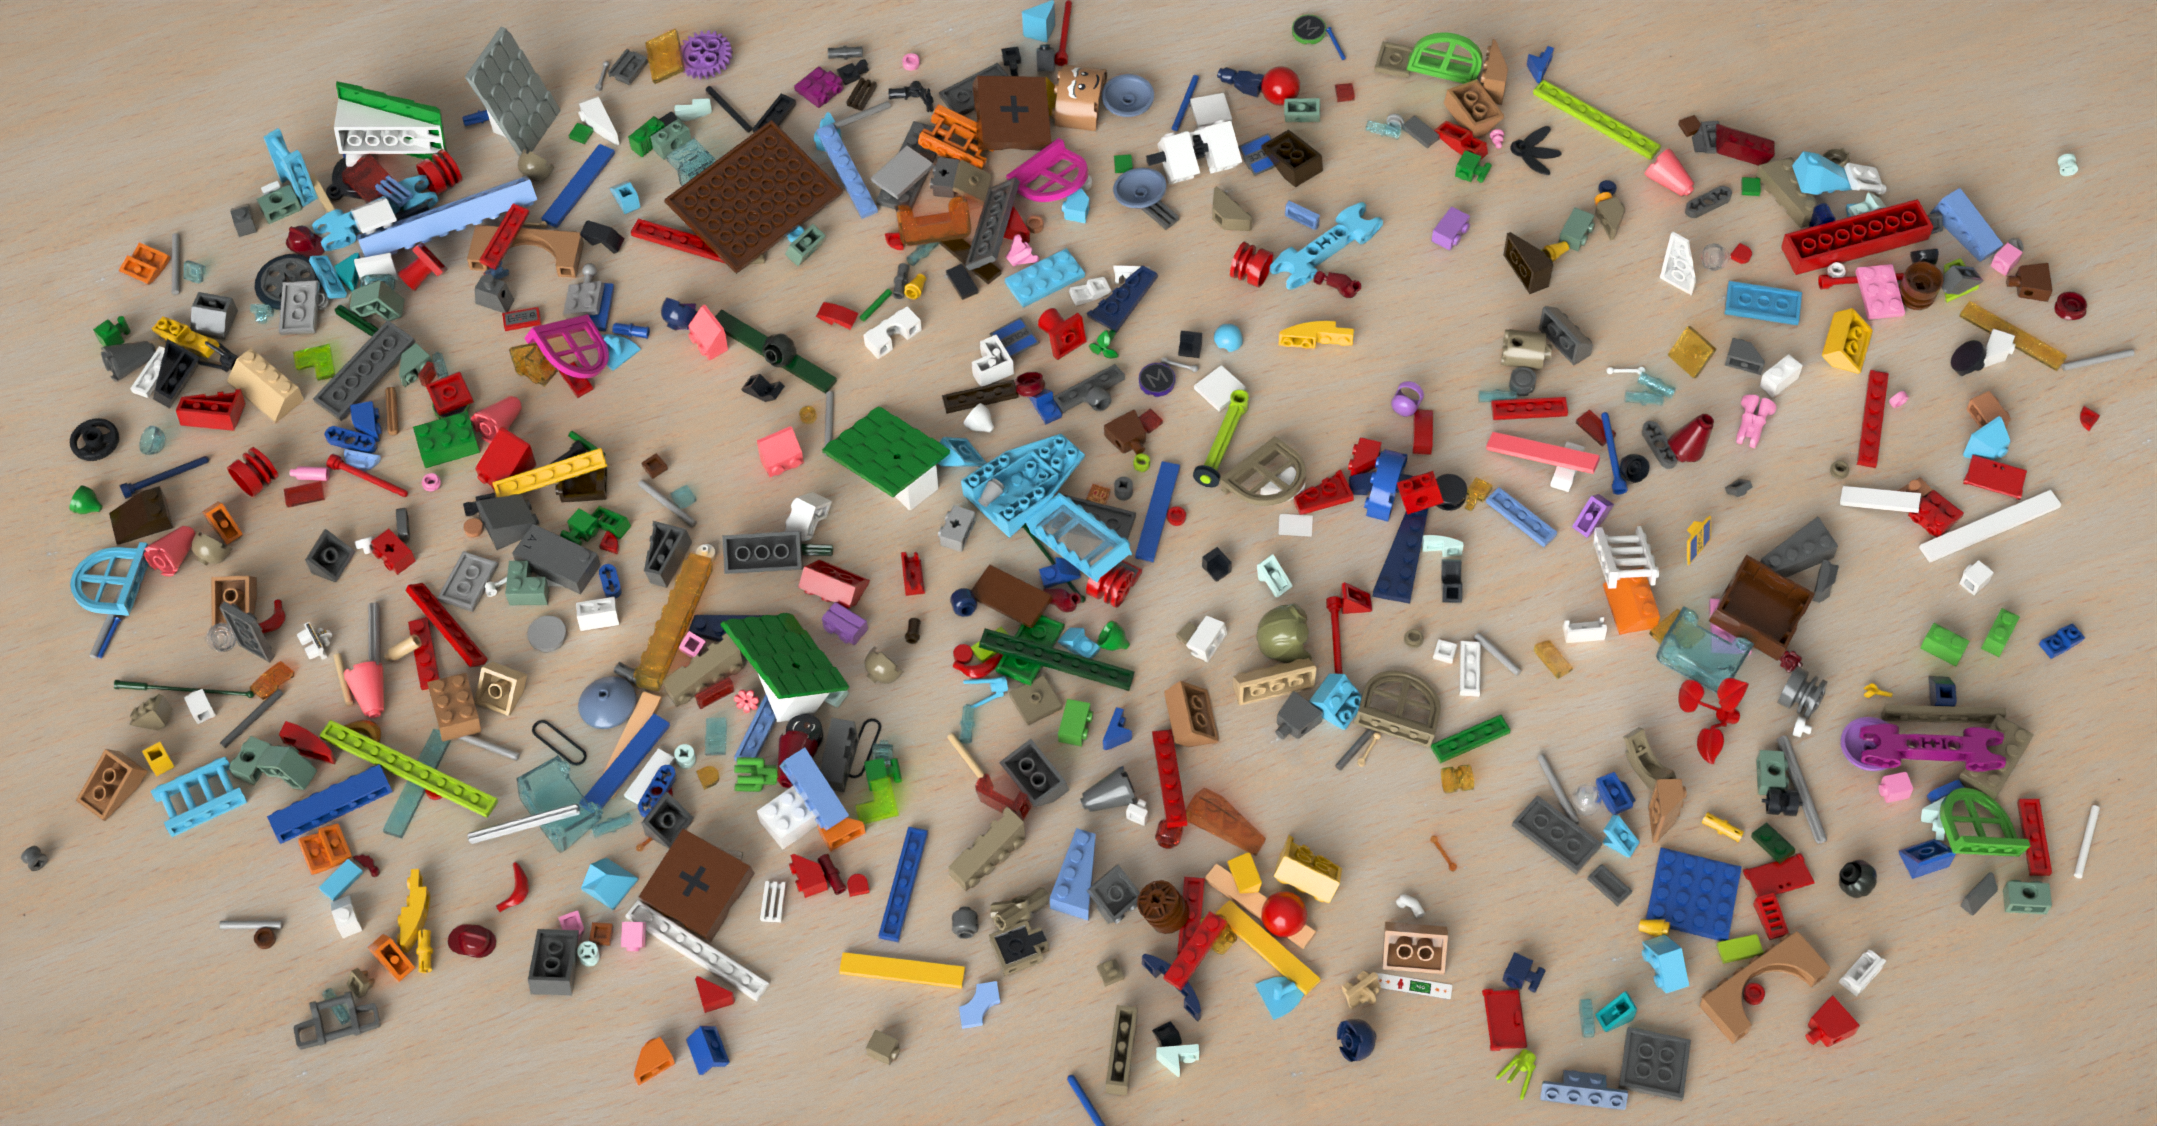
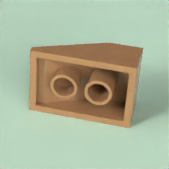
[211,576,257,635]
[76,749,147,821]

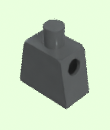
[474,274,514,313]
[1275,691,1323,739]

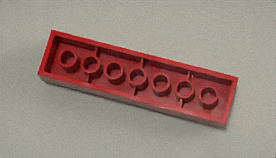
[1781,199,1934,275]

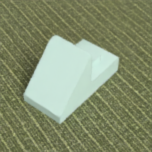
[1848,193,1886,217]
[1257,554,1293,597]
[1921,796,1946,841]
[1156,1044,1199,1077]

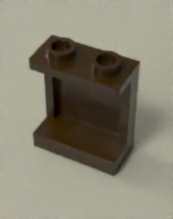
[555,467,607,503]

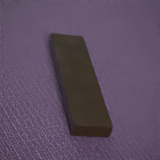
[939,230,1001,284]
[942,380,1018,414]

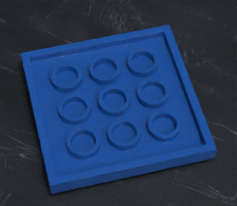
[1646,847,1741,941]

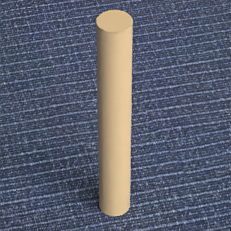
[334,653,354,706]
[947,733,987,782]

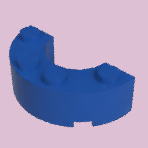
[1364,449,1408,522]

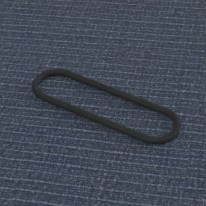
[849,718,882,778]
[532,720,587,766]

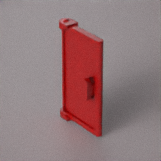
[1963,455,2027,500]
[1743,853,1815,897]
[1482,989,1527,1051]

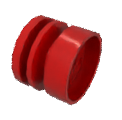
[416,149,463,196]
[1230,241,1274,288]
[227,447,279,497]
[1086,566,1134,608]

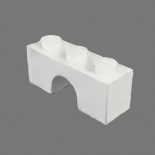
[864,306,922,359]

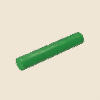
[860,289,892,322]
[568,431,606,456]

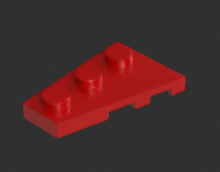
[1294,469,1354,515]

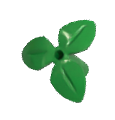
[1089,330,1119,359]

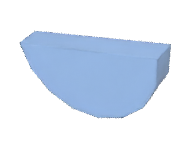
[344,449,381,471]

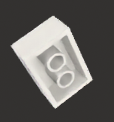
[757,786,817,850]

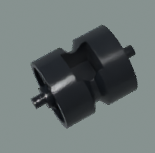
[1761,788,1803,816]

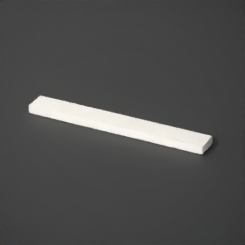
[1919,490,2061,563]
[626,900,770,1001]

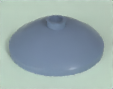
[1102,74,1154,117]
[1113,168,1167,209]
[578,676,637,729]

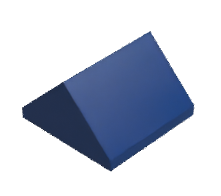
[1899,839,1956,879]

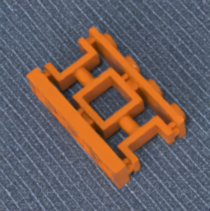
[918,104,994,170]

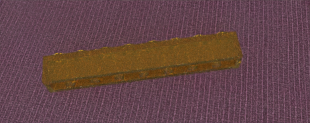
[634,553,713,692]

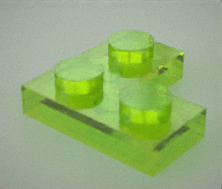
[293,344,336,381]
[855,776,899,824]

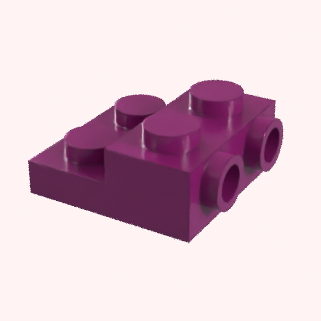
[794,66,844,108]

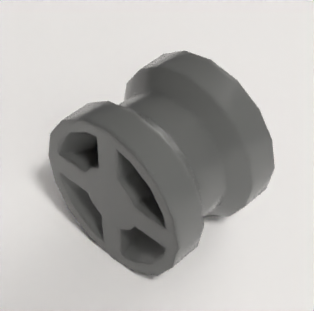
[1114,477,1133,500]
[21,846,48,871]

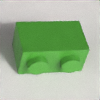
[1981,608,2020,657]
[1920,623,1970,667]
[1058,699,1094,747]

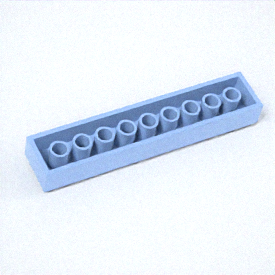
[356,176,537,257]

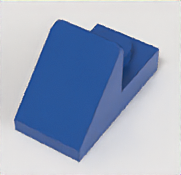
[1527,46,1554,83]
[1029,388,1062,425]
[1039,557,1081,589]
[1103,707,1132,750]

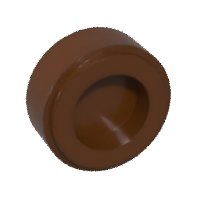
[254,928,276,949]

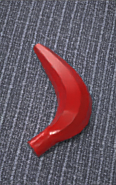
[258,599,286,634]
[953,653,1003,679]
[496,862,529,912]

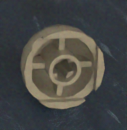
[518,149,554,182]
[191,531,232,566]
[864,646,904,684]

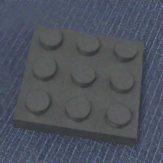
[1618,1027,1691,1101]

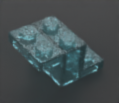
[666,138,716,186]

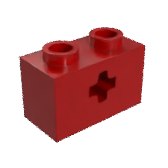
[371,528,416,575]

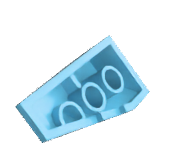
[1792,151,1852,195]

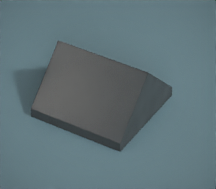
[305,529,356,582]
[641,792,694,849]

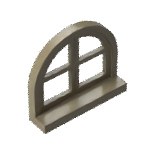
[1219,436,1306,506]
[1354,670,1441,748]

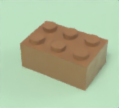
[427,673,482,742]

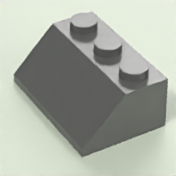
[1539,306,1593,366]
[999,739,1069,807]

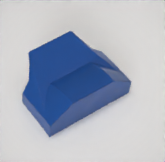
[1596,772,1636,815]

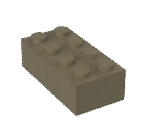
[1958,714,2034,800]

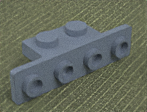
[1540,1070,1628,1110]

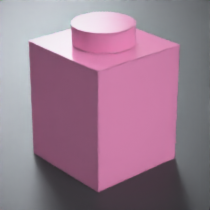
[1991,242,2023,276]
[679,631,707,658]
[1879,772,1913,803]
[621,922,646,951]

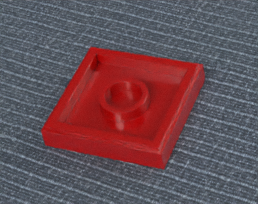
[425,372,474,416]

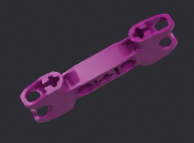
[1859,724,2006,772]

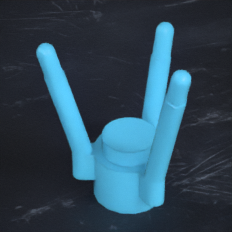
[963,676,1008,709]

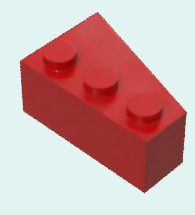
[176,389,246,431]

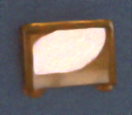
[894,196,971,246]

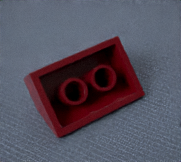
[1716,124,1775,166]

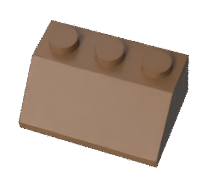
[1444,79,1504,138]
[1164,681,1219,747]
[1648,779,1687,843]
[1382,922,1448,974]

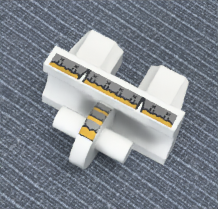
[297,622,332,660]

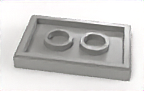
[871,146,933,199]
[279,280,320,335]
[437,551,499,612]

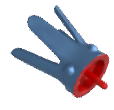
[483,261,509,279]

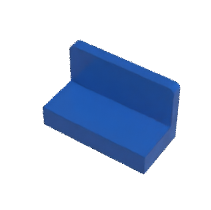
[686,1026,730,1075]

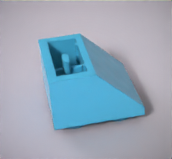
[1308,674,1362,730]

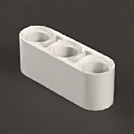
[1550,441,1585,492]

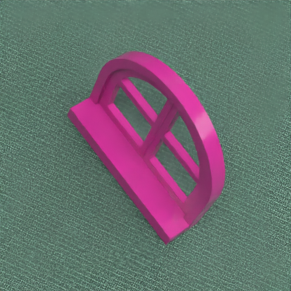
[1006,138,1089,202]
[524,314,609,378]

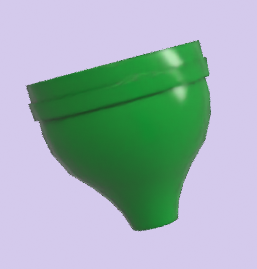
[69,485,103,514]
[1097,621,1130,651]

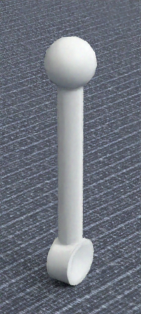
[1606,367,1645,375]

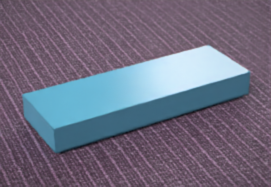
[309,256,347,298]

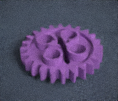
[676,30,733,80]

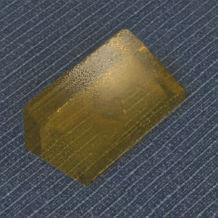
[1534,640,1573,679]

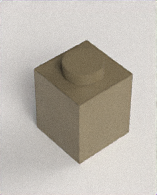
[866,1030,900,1065]

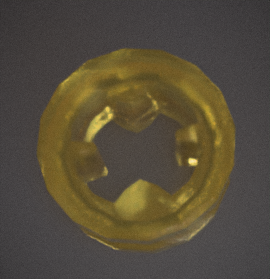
[799,406,817,424]

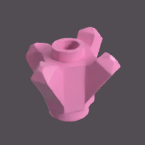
[1005,234,1039,267]

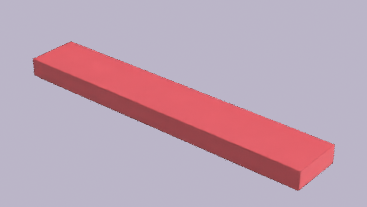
[1486,432,1600,474]

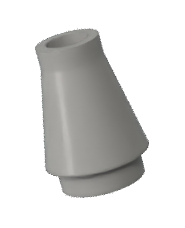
[978,478,1005,507]

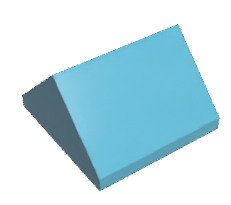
[1022,0,1055,43]

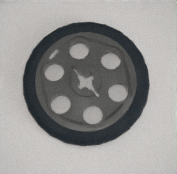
[254,254,322,310]

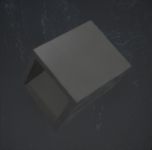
[476,494,540,550]

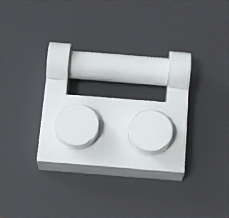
[1844,163,1886,195]

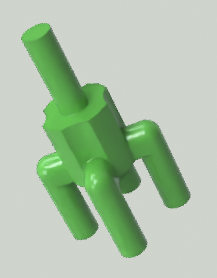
[734,757,777,792]

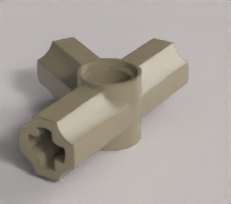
[990,887,1050,931]

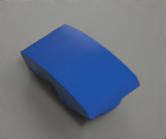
[2039,623,2085,659]

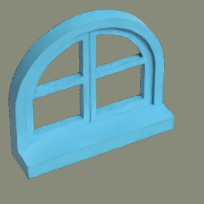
[70,542,148,616]

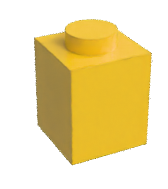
[142,742,174,777]

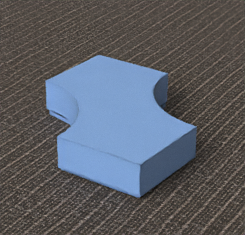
[959,981,1000,1029]

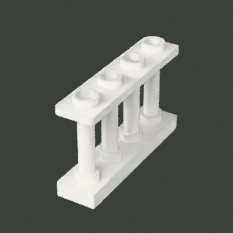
[1593,526,1659,588]

